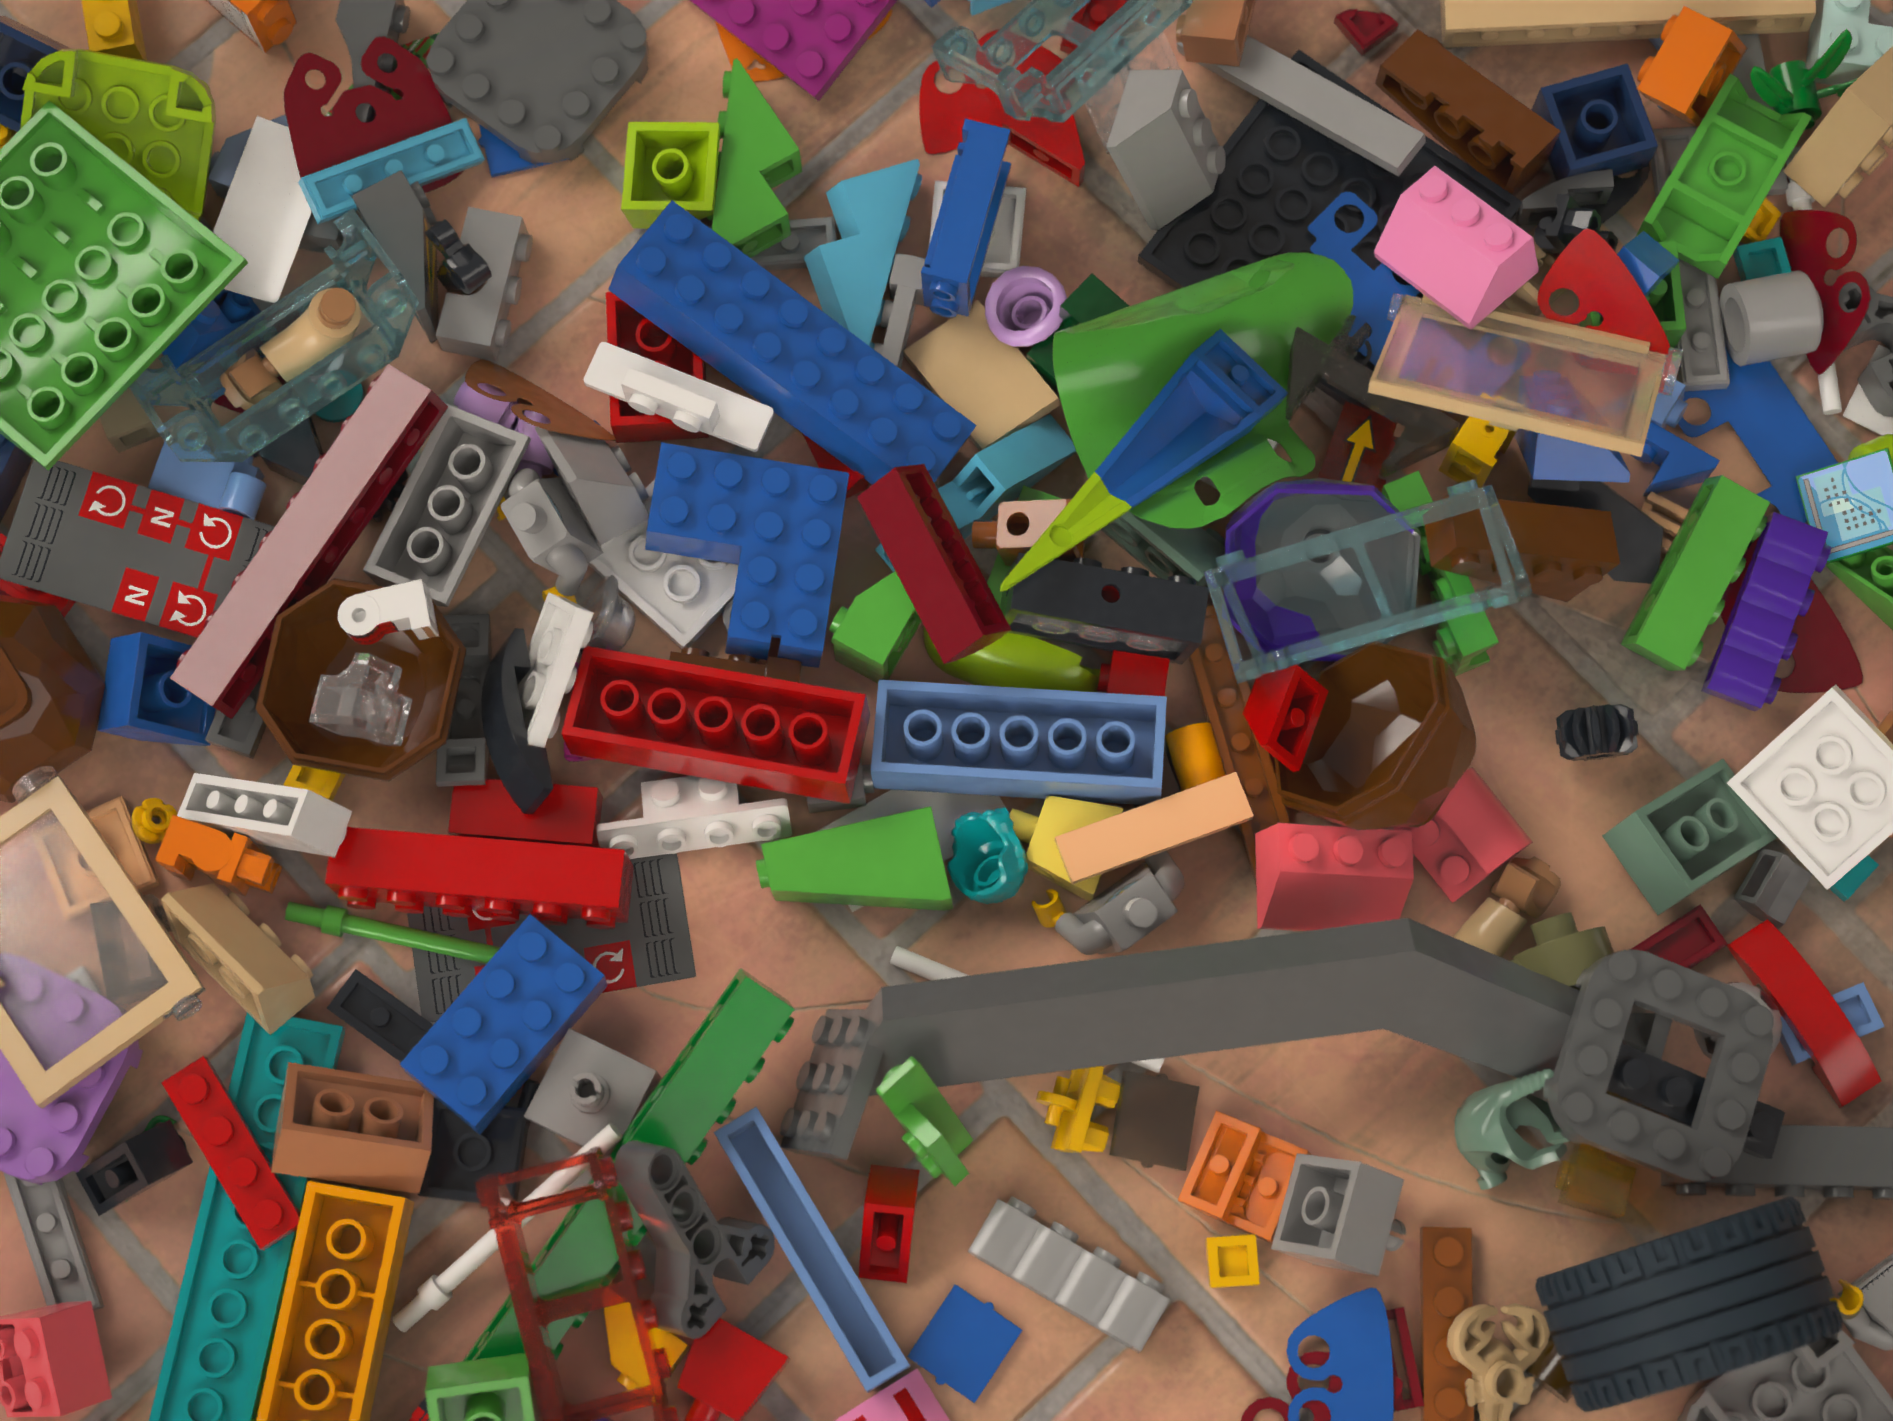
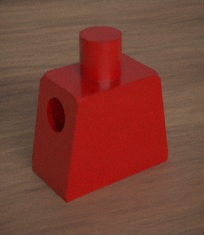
[677,1318,791,1421]

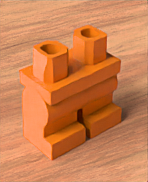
[155,815,282,896]

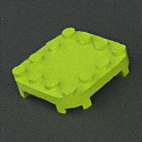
[20,49,216,222]

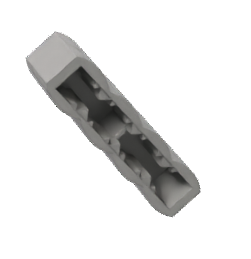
[968,1196,1170,1353]

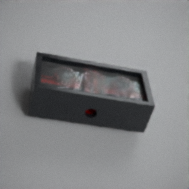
[1000,549,1209,664]

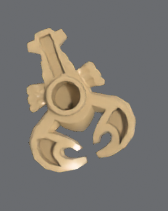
[1447,1303,1550,1421]

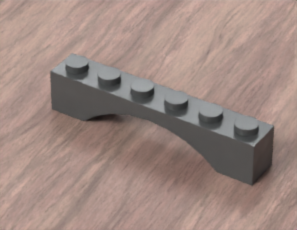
[298,0,410,257]

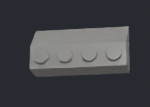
[363,404,531,607]

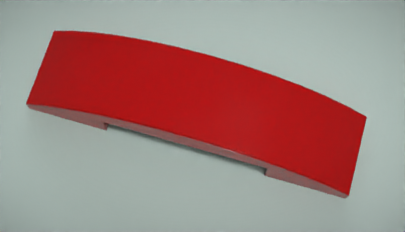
[1726,919,1881,1108]

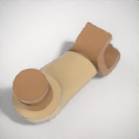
[219,288,361,413]
[1453,856,1561,958]

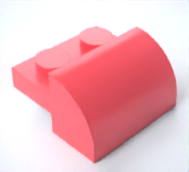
[1393,767,1533,903]

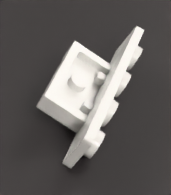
[584,342,774,452]
[596,776,792,859]

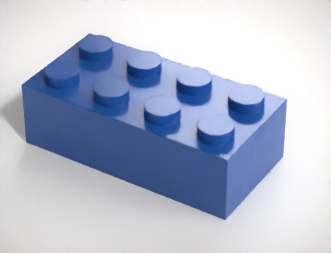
[400,914,608,1135]

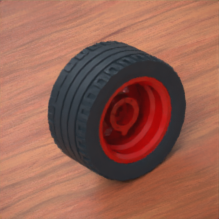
[1535,1196,1843,1412]

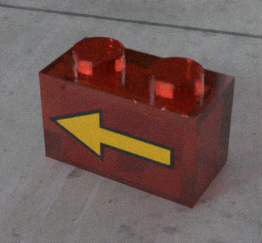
[1318,402,1402,493]

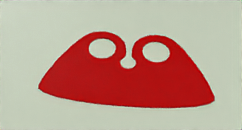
[919,30,1076,154]
[1537,228,1676,379]

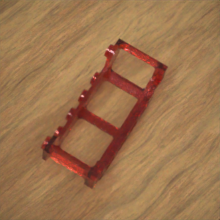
[475,1146,679,1421]

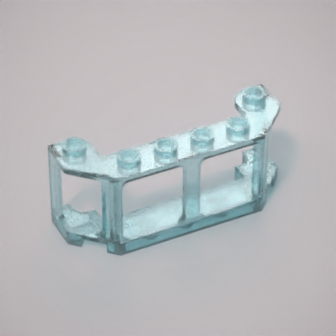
[931,0,1193,123]
[129,209,419,462]

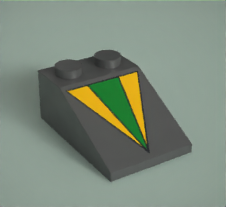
[352,170,438,343]

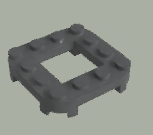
[1543,949,1774,1183]

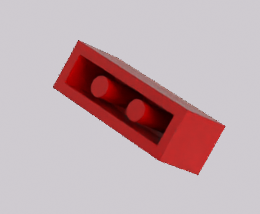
[448,779,603,847]

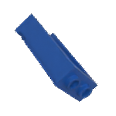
[921,119,1011,318]

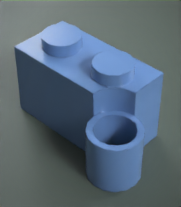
[148,436,267,520]

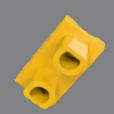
[1036,1066,1122,1153]

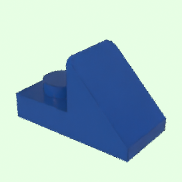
[1631,421,1720,496]

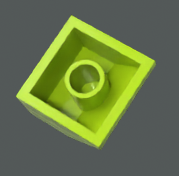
[621,122,721,229]

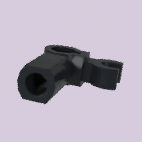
[425,219,492,295]

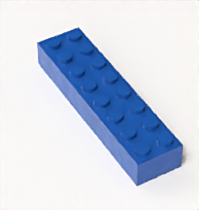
[608,200,977,485]

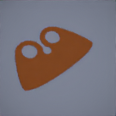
[465,359,616,441]

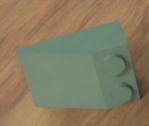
[1602,759,1778,915]

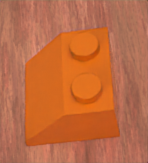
[1637,6,1747,128]

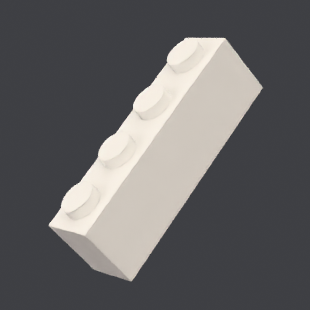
[177,773,352,857]

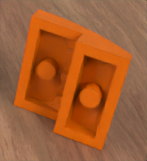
[1178,1111,1312,1244]

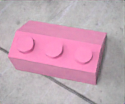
[1374,166,1539,330]

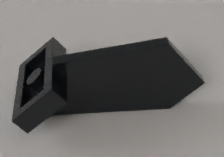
[1527,468,1664,584]

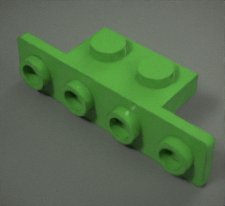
[876,1057,973,1186]

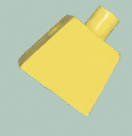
[1010,796,1123,901]

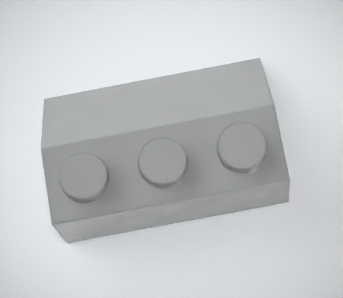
[1106,70,1226,230]

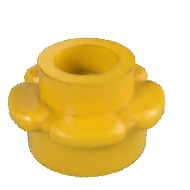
[132,798,178,844]

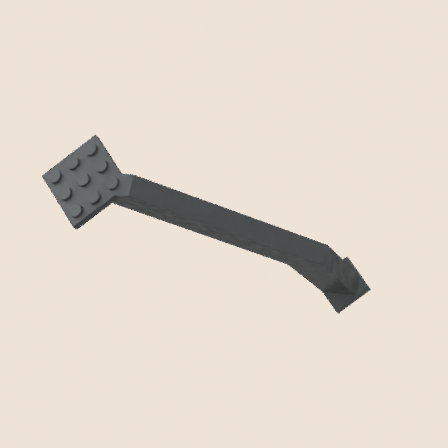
[780,918,1672,1160]

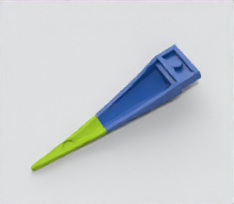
[1000,329,1288,591]

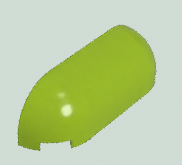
[923,627,1101,692]

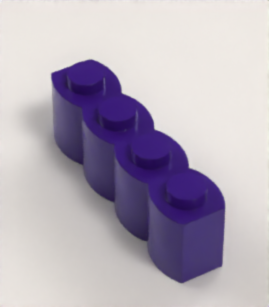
[1701,512,1831,712]

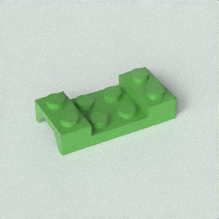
[1636,74,1812,279]
[1382,470,1499,677]

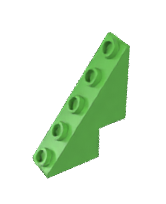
[707,58,802,258]

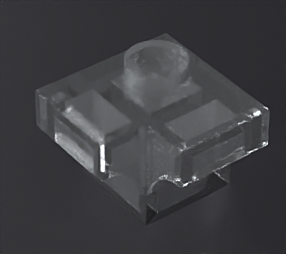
[309,653,413,746]

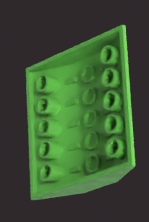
[0,100,248,471]

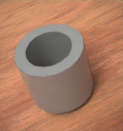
[1720,270,1824,366]

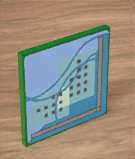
[1795,448,1893,564]

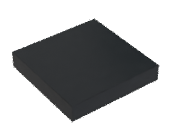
[418,1098,529,1208]

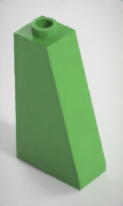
[756,806,954,911]

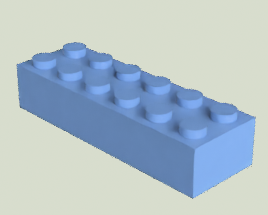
[871,679,1167,805]

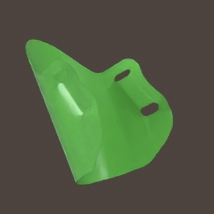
[1053,253,1353,529]

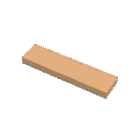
[1055,772,1254,885]

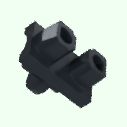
[1534,194,1618,254]

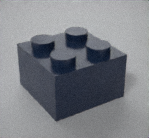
[1531,63,1658,181]

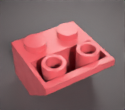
[0,1301,112,1417]

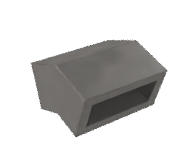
[1734,848,1813,929]

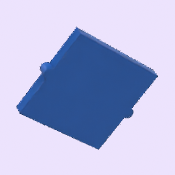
[907,1284,1022,1403]

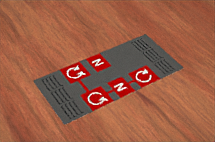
[0,459,275,638]
[407,853,696,1022]

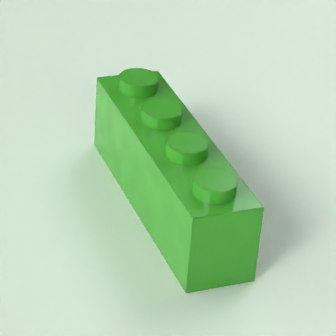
[1620,475,1770,671]

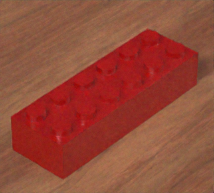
[561,646,870,804]
[325,827,634,930]

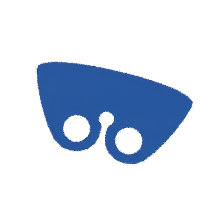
[1287,1288,1394,1421]

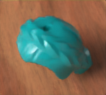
[947,807,1028,904]

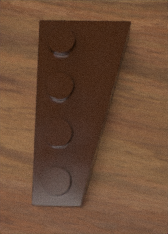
[1375,29,1561,196]
[1423,493,1621,602]

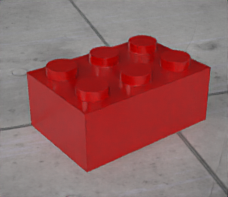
[606,292,709,443]

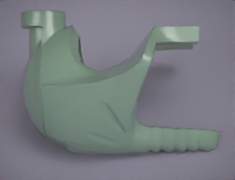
[1454,1069,1569,1190]

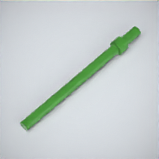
[285,901,501,964]

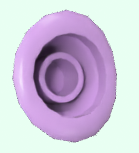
[985,266,1067,347]

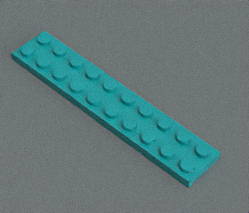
[149,1012,346,1421]

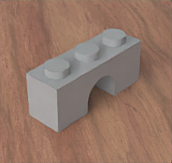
[436,207,533,361]

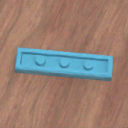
[298,118,485,224]

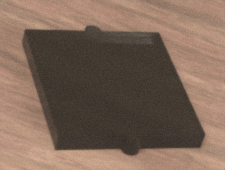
[1109,1070,1199,1171]

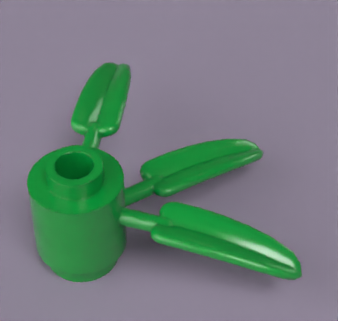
[1750,29,1858,131]

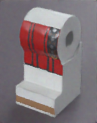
[338,579,439,645]

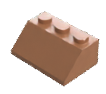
[271,1062,434,1194]

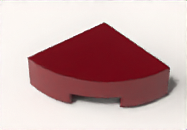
[1334,9,1399,56]

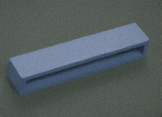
[714,1107,910,1393]

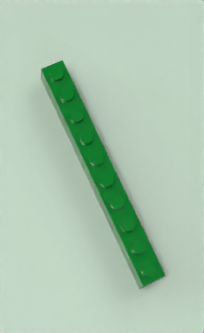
[462,968,795,1386]

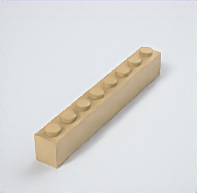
[1440,0,1816,48]

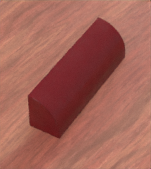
[857,464,1011,664]

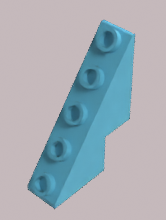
[804,159,922,349]
[875,414,1076,572]

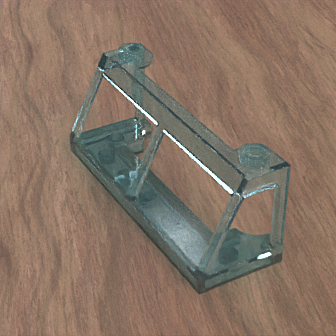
[1204,479,1533,683]

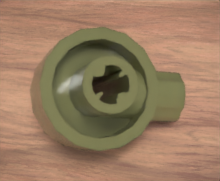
[1509,912,1614,991]

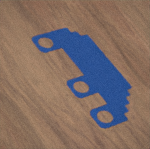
[1308,192,1530,414]
[1671,346,1838,523]

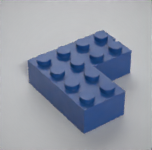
[645,442,849,668]

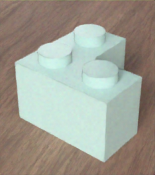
[1806,0,1893,85]

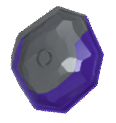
[1223,478,1421,661]

